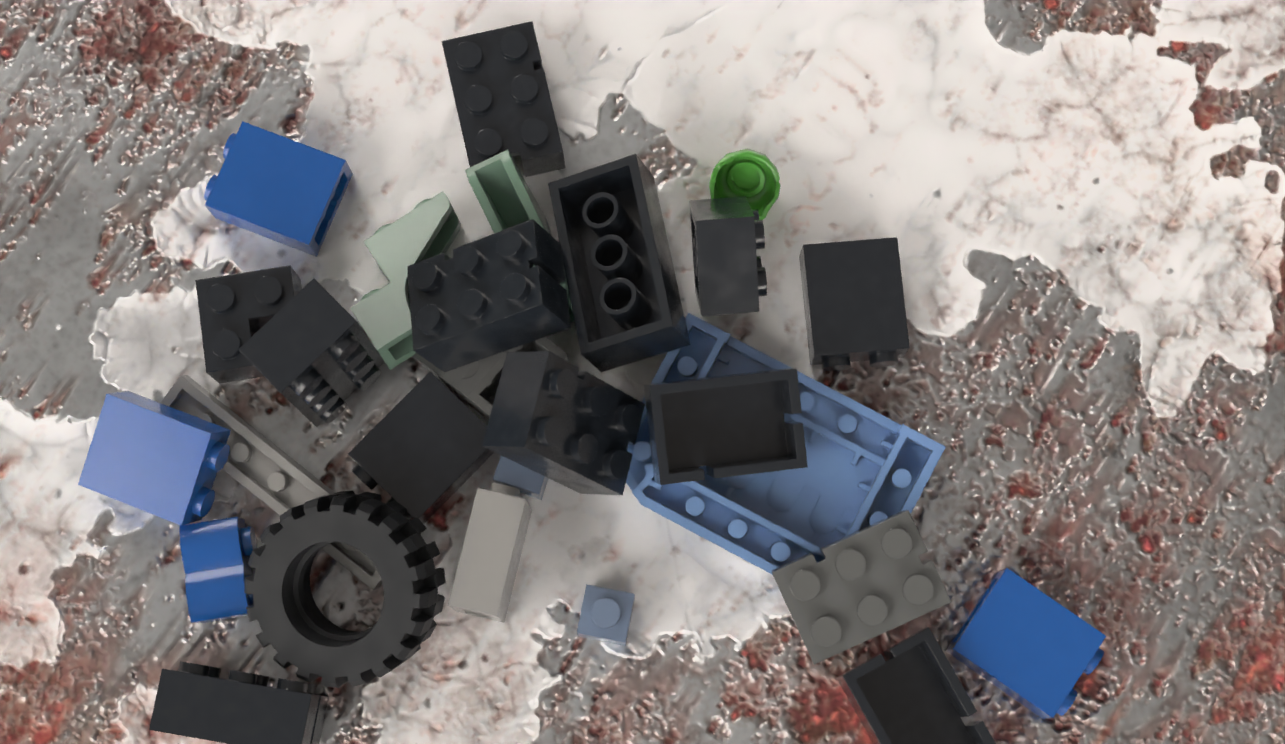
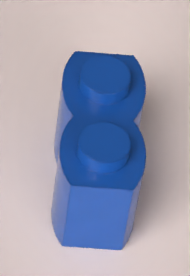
[179,516,257,624]

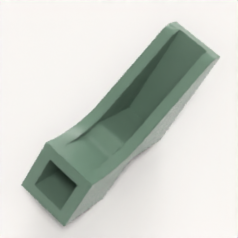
[465,150,575,323]
[350,191,461,370]

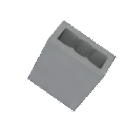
[448,483,532,623]

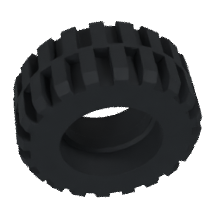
[244,490,446,688]

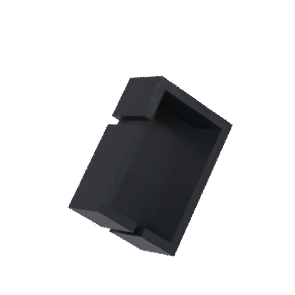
[441,21,565,177]
[407,219,571,372]
[482,351,645,496]
[644,368,808,485]
[837,627,996,744]
[149,661,329,744]

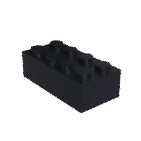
[548,154,691,372]
[238,278,385,427]

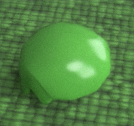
[709,148,781,220]

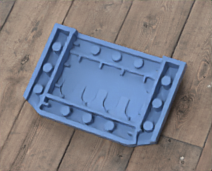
[626,313,946,574]

